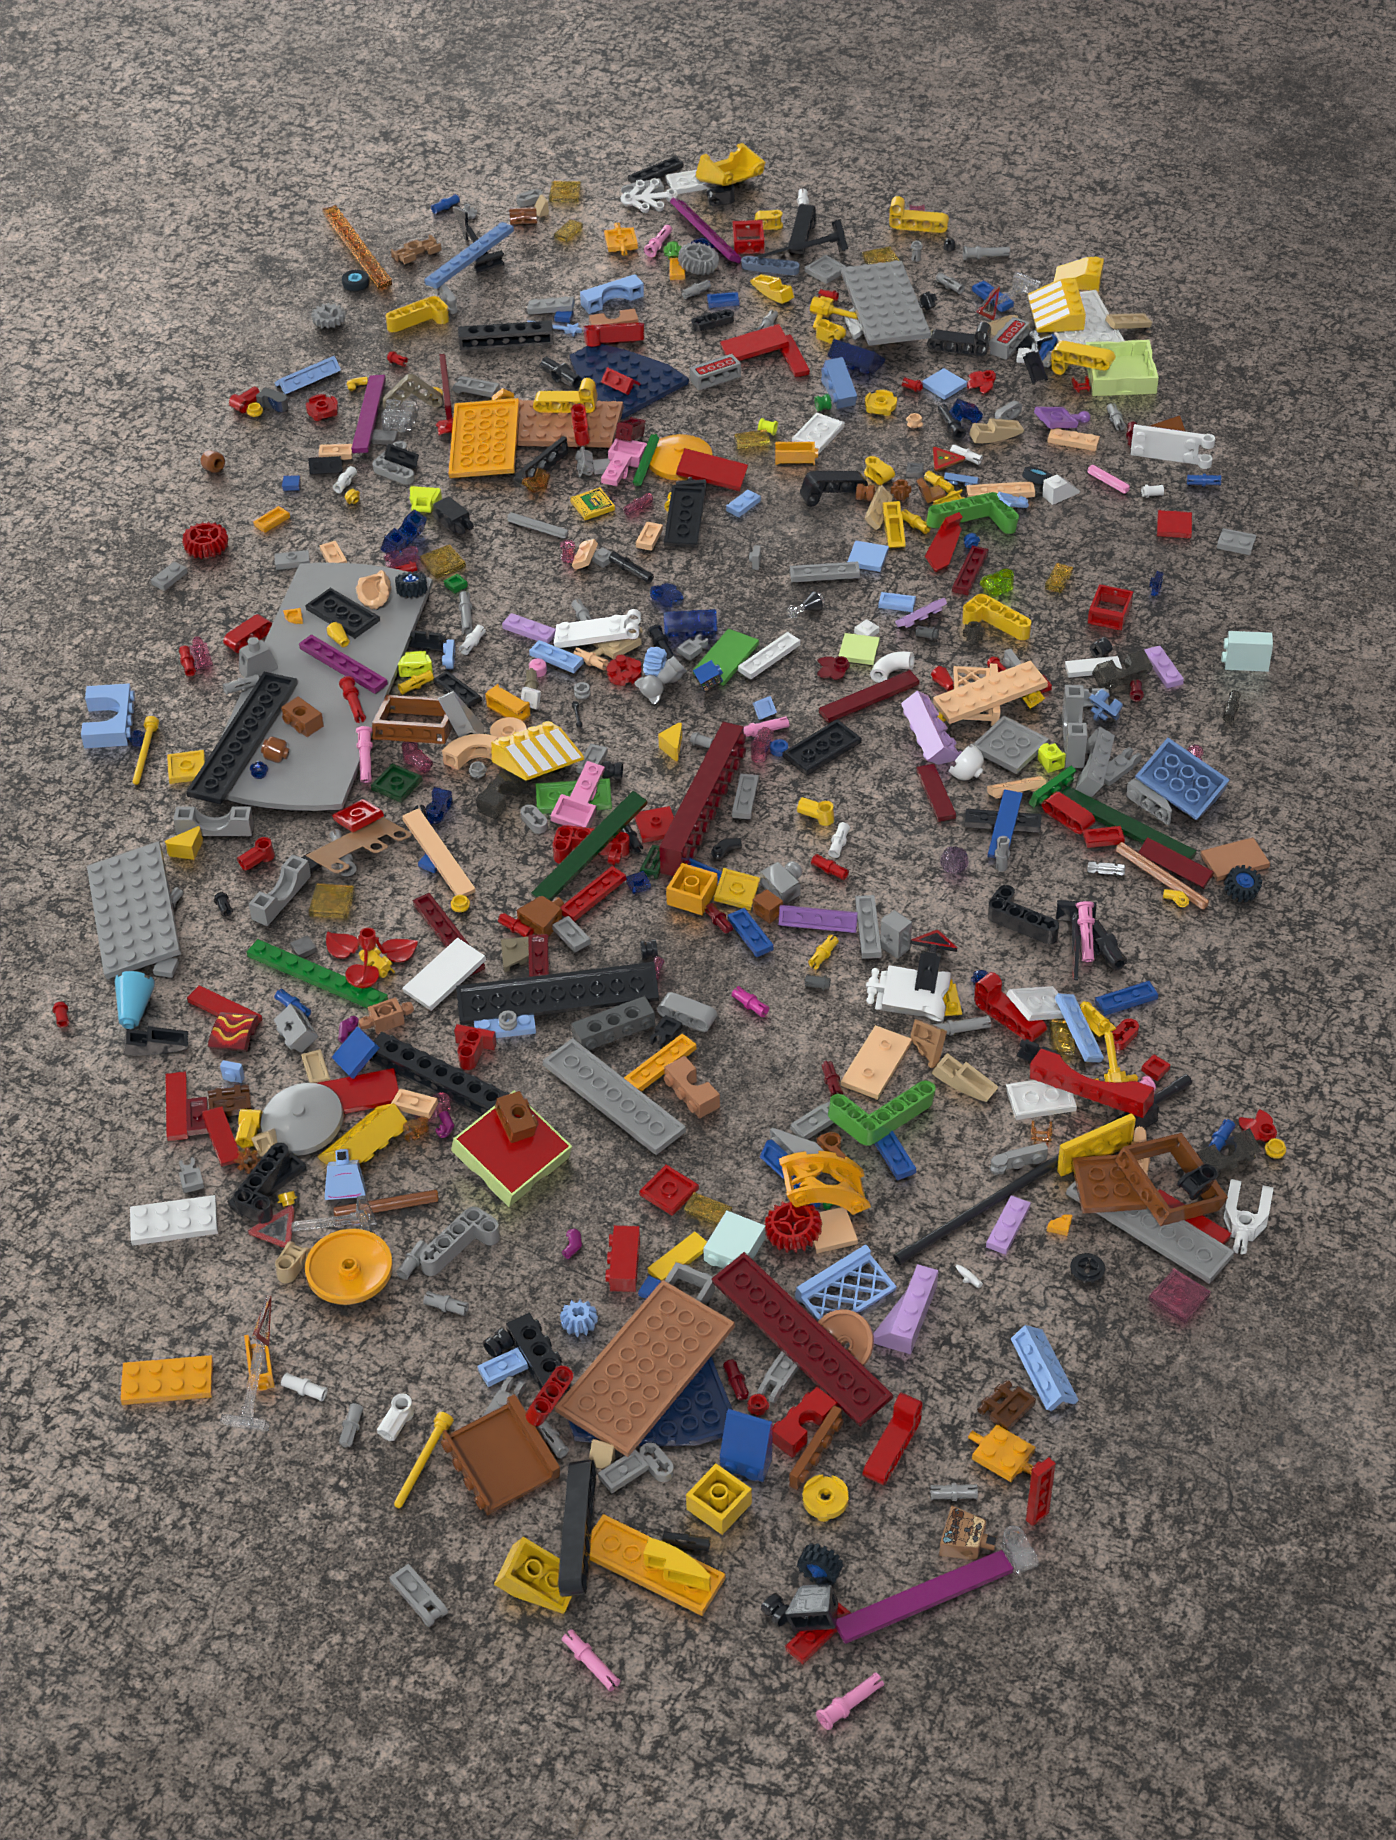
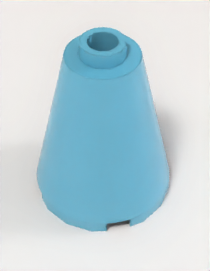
[115,971,155,1029]

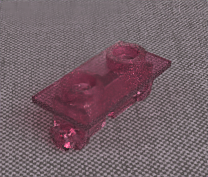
[384,545,421,569]
[189,636,213,670]

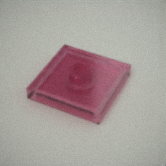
[1148,1269,1211,1324]

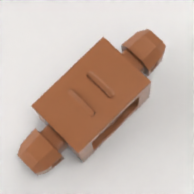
[358,997,414,1034]

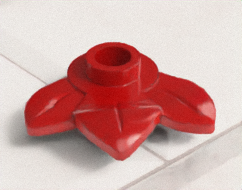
[967,370,996,394]
[435,418,453,435]
[1239,1109,1277,1142]

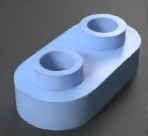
[442,639,455,669]

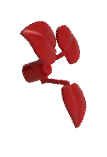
[326,927,418,988]

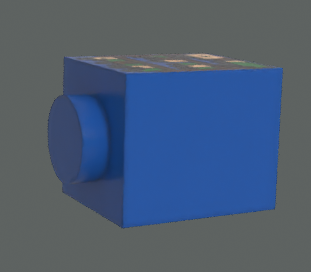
[693,660,723,691]

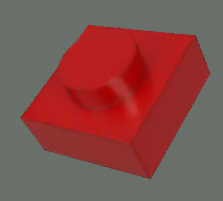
[1141,1054,1171,1081]

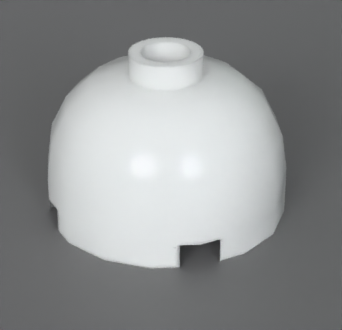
[948,743,984,781]

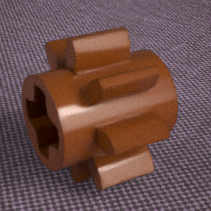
[890,479,912,500]
[234,1147,261,1174]

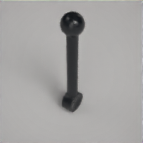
[572,701,583,728]

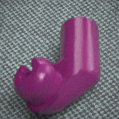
[338,1016,359,1043]
[435,1111,455,1138]
[562,1228,582,1259]

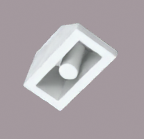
[1042,475,1080,505]

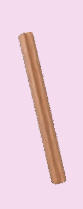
[1116,842,1209,910]

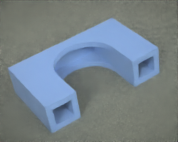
[81,683,135,748]

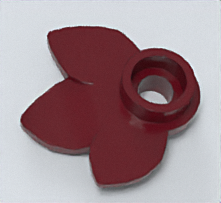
[817,656,850,680]

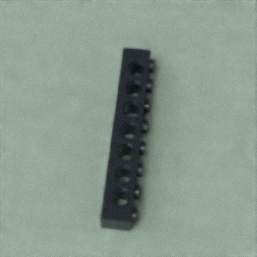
[369,1032,510,1116]

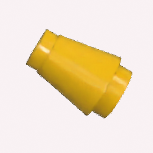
[326,622,350,647]

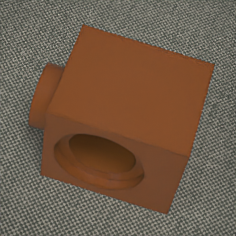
[753,889,783,924]

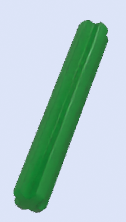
[632,434,659,486]

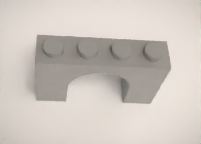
[1062,685,1087,768]

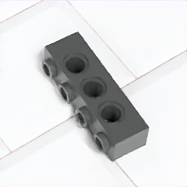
[571,996,655,1050]

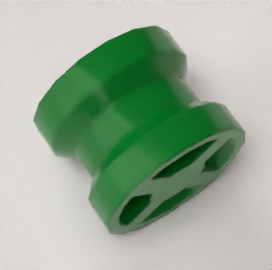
[814,394,832,412]

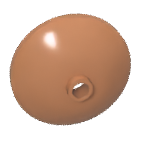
[818,1309,874,1366]

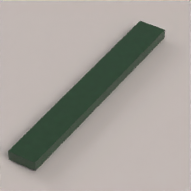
[1061,786,1197,860]
[531,791,648,901]

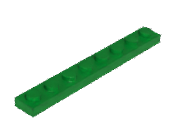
[246,939,388,1009]

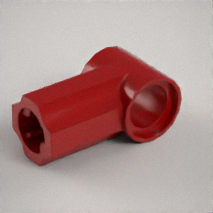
[229,386,260,414]
[237,837,275,871]

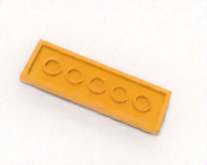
[590,1514,726,1616]

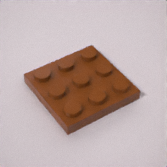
[1072,1155,1147,1214]

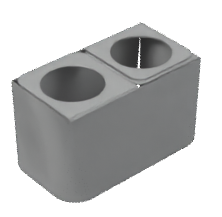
[760,862,800,905]

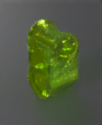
[980,568,1014,597]

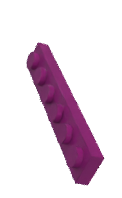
[299,634,388,694]

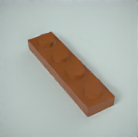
[789,1406,843,1490]

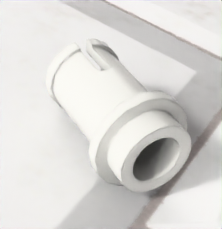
[1141,485,1164,498]

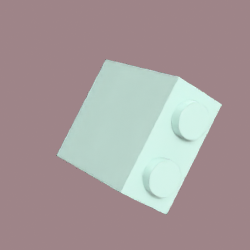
[1221,631,1273,672]
[703,1211,765,1269]

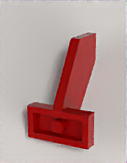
[925,512,963,572]

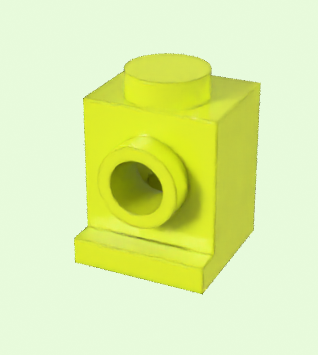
[1038,743,1066,773]

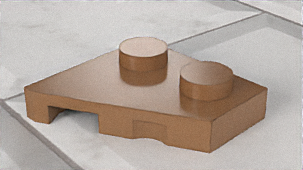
[910,1019,947,1068]

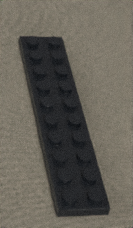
[186,671,298,804]
[456,962,659,1025]

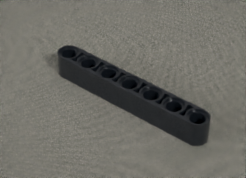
[558,1459,596,1597]

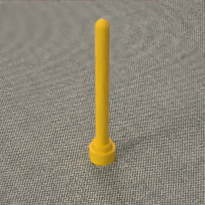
[132,716,159,785]
[394,1412,454,1508]

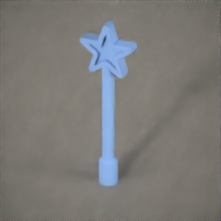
[527,320,582,336]

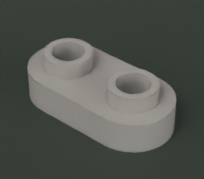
[995,400,1022,420]

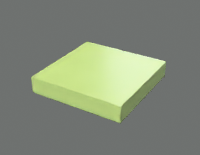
[839,633,880,665]

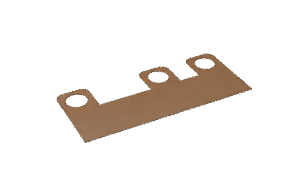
[305,817,412,873]

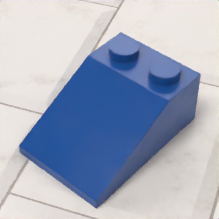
[720,1409,772,1482]

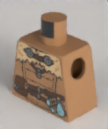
[939,1506,997,1560]

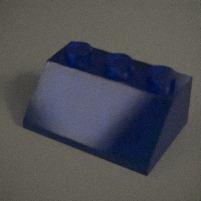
[827,339,886,375]
[663,609,717,637]

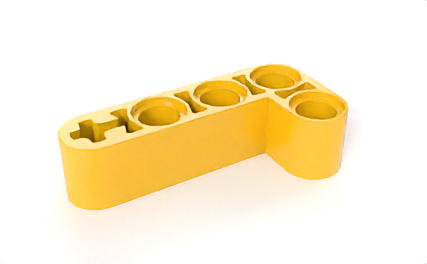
[889,196,949,233]
[386,296,449,332]
[1051,340,1116,375]
[533,378,598,413]
[962,594,1031,640]

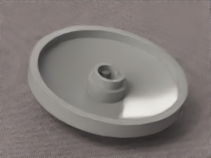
[261,1083,344,1156]

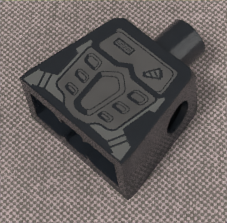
[786,1578,838,1631]

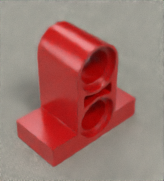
[454,1024,497,1070]

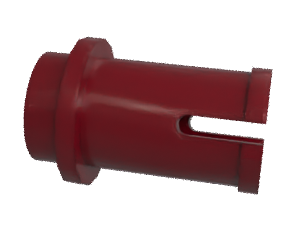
[1129,680,1144,702]

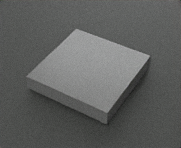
[804,255,847,284]

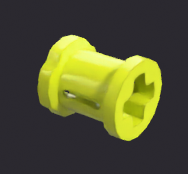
[758,418,778,436]

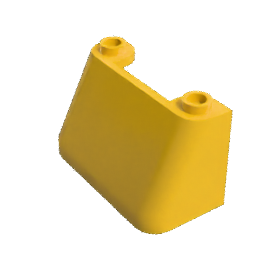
[695,143,766,186]

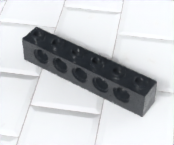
[458,320,554,350]

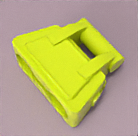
[409,486,442,513]
[398,651,433,677]

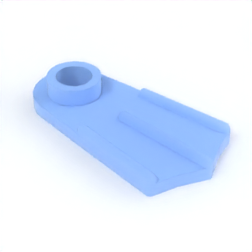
[997,492,1029,508]

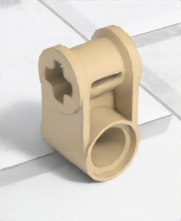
[275,1241,311,1284]

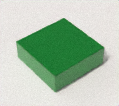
[444,573,468,594]

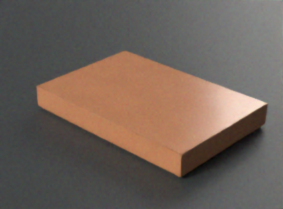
[1200,837,1270,881]

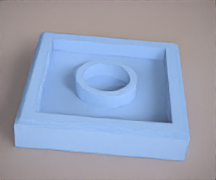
[922,368,967,400]
[847,541,889,572]

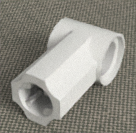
[377,1394,414,1441]

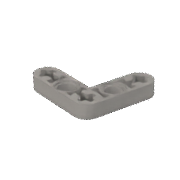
[373,441,414,485]

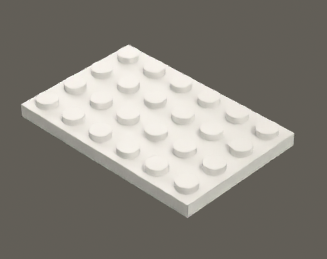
[1051,290,1125,345]

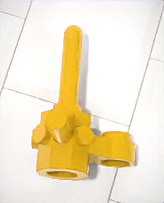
[809,296,858,330]
[1094,1031,1138,1082]

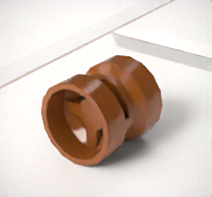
[856,484,875,502]

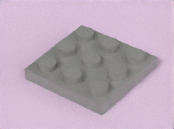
[973,716,1049,774]

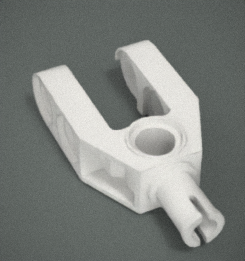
[1223,1179,1274,1254]

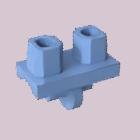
[1089,689,1123,721]

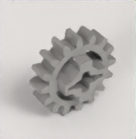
[311,303,346,329]

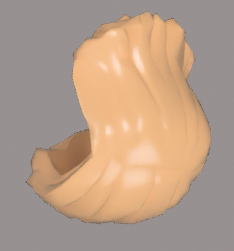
[355,570,392,610]

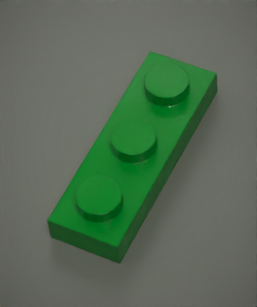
[1029,765,1076,808]

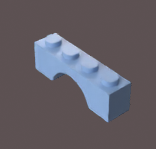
[580,274,644,314]

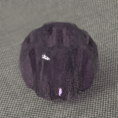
[940,846,969,875]

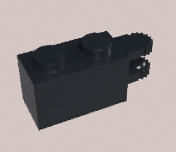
[433,496,474,535]

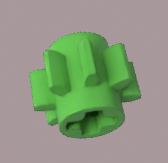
[664,241,682,260]

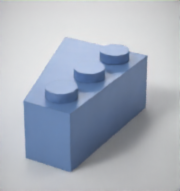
[821,357,857,409]

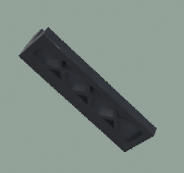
[514,436,568,487]

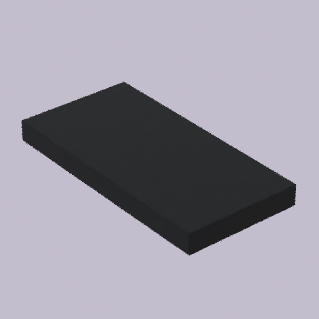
[664,485,706,548]
[305,588,380,639]
[782,719,862,776]

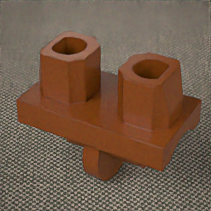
[509,207,537,225]

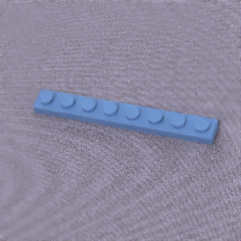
[424,222,514,289]

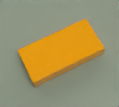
[670,258,685,280]
[253,506,290,533]

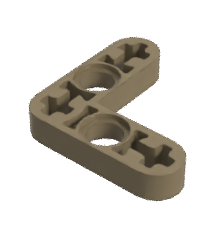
[383,374,443,411]

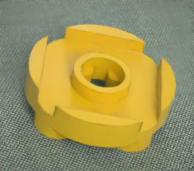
[865,390,897,416]
[802,1474,848,1522]

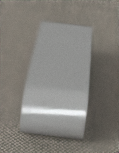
[657,992,718,1032]

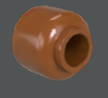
[200,450,225,473]
[261,736,290,763]

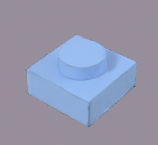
[753,696,777,720]
[220,1060,245,1083]

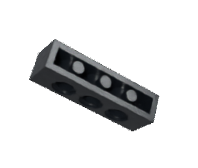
[506,1312,571,1396]

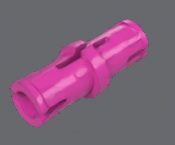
[731,986,769,1018]

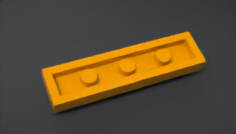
[624,1033,697,1091]

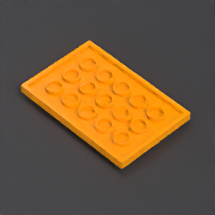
[448,398,520,478]

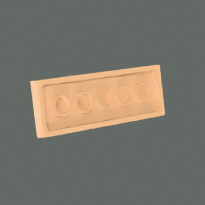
[933,660,1048,724]

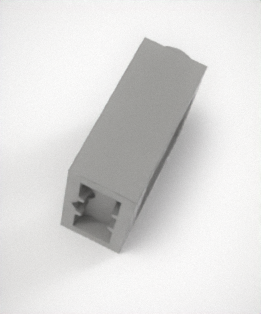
[665,1262,715,1305]

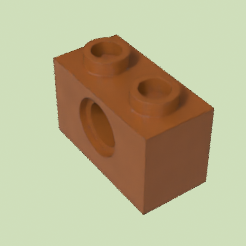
[281,696,324,737]
[495,1091,538,1143]

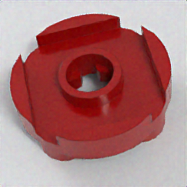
[306,394,338,421]
[606,654,642,686]

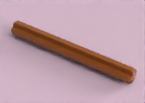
[333,1190,439,1219]

